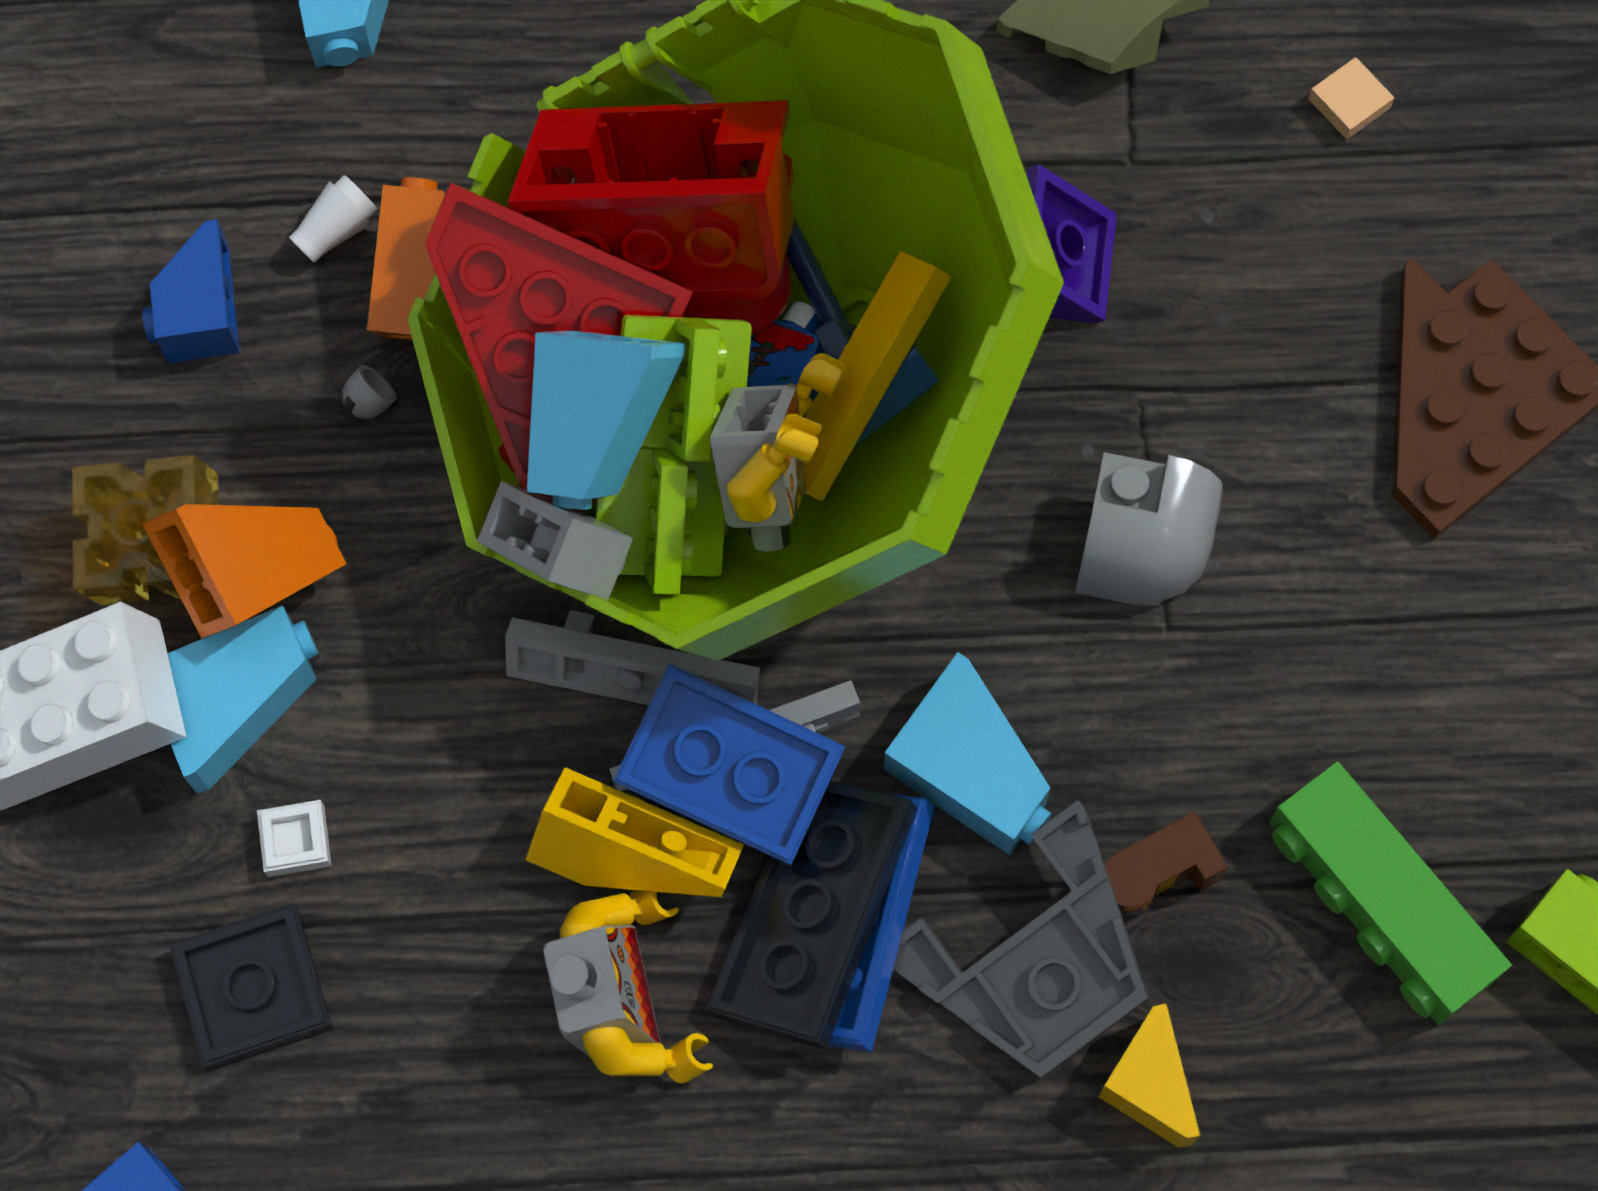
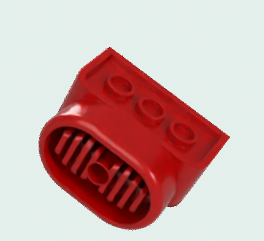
[507,100,794,336]

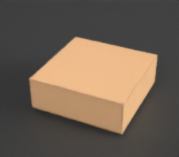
[1308,57,1395,139]

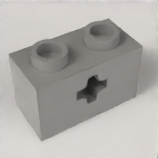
[477,481,633,600]

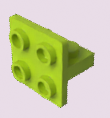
[621,315,752,462]
[595,448,725,594]

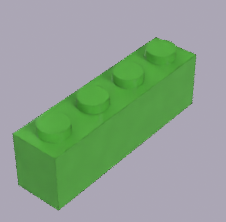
[1269,761,1512,1026]

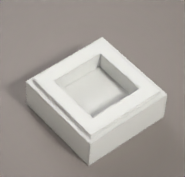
[257,800,332,877]

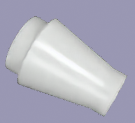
[289,175,378,263]

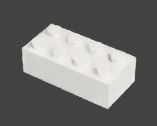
[0,602,187,811]

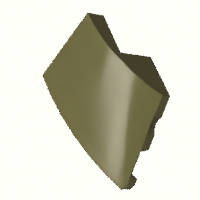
[996,0,1210,74]

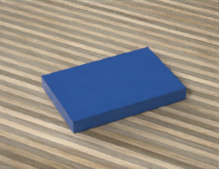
[613,664,846,866]

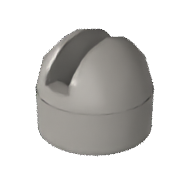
[342,365,397,420]

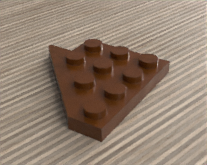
[1392,257,1598,540]

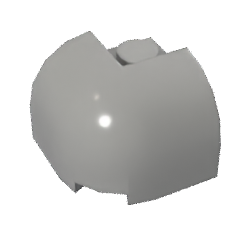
[1075,452,1223,606]

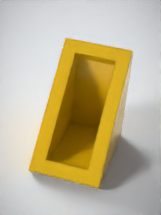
[1099,1004,1200,1148]

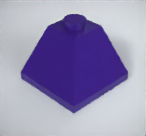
[1026,164,1117,323]

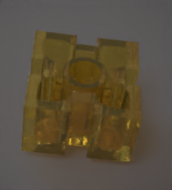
[72,455,219,605]

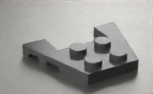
[893,800,1150,1078]

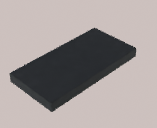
[705,780,918,1050]

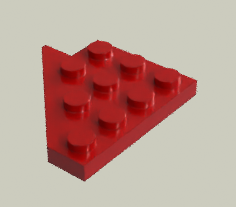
[424,182,693,490]

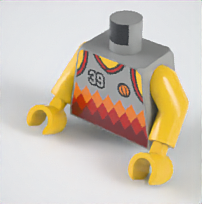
[710,353,846,551]
[543,890,713,1084]

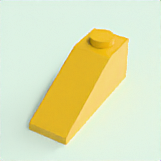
[525,767,744,897]

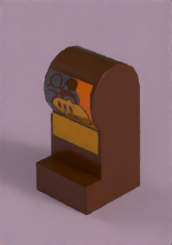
[1105,811,1228,918]

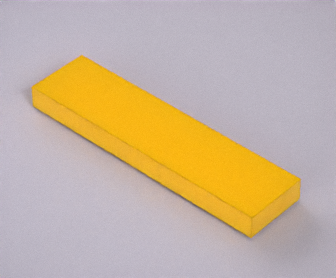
[804,251,951,502]

